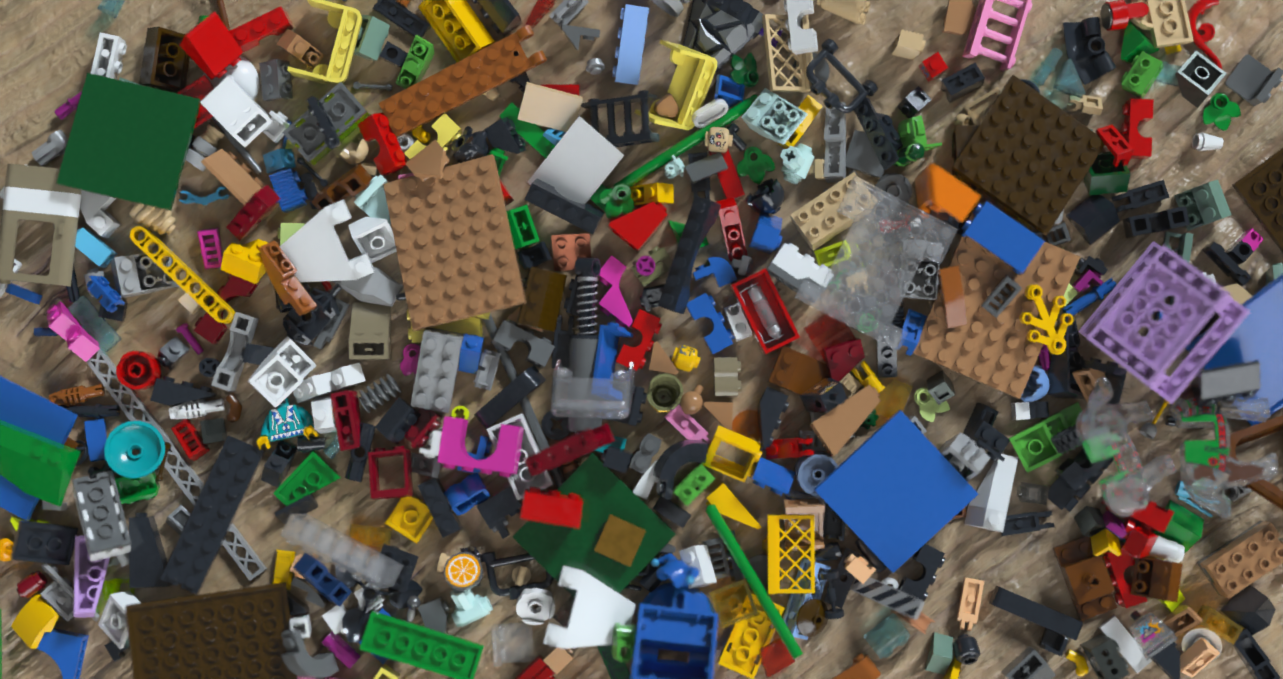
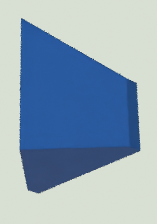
[714,75,745,108]

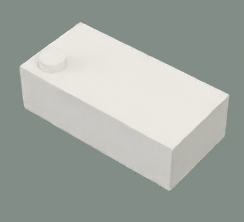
[487,414,555,500]

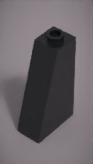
[129,513,173,588]

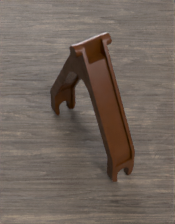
[1214,415,1283,510]

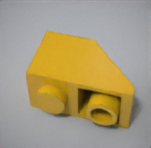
[630,183,674,206]

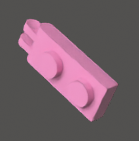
[664,404,711,445]

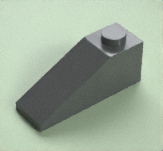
[418,596,450,634]

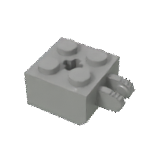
[939,432,990,481]

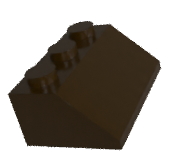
[139,27,190,92]
[517,267,567,331]

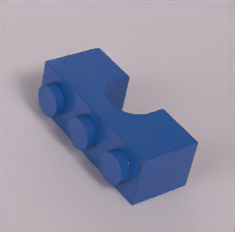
[686,293,735,355]

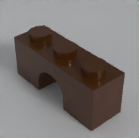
[312,164,372,212]

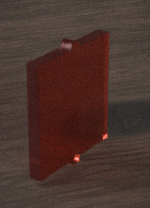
[759,638,795,677]

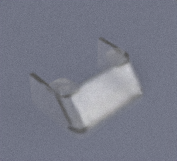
[551,360,635,418]

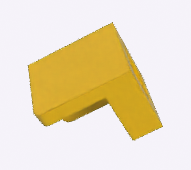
[1091,529,1121,556]

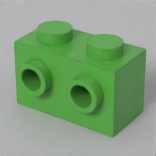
[1121,51,1164,99]

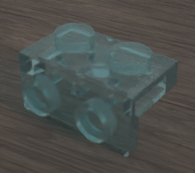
[863,613,911,659]

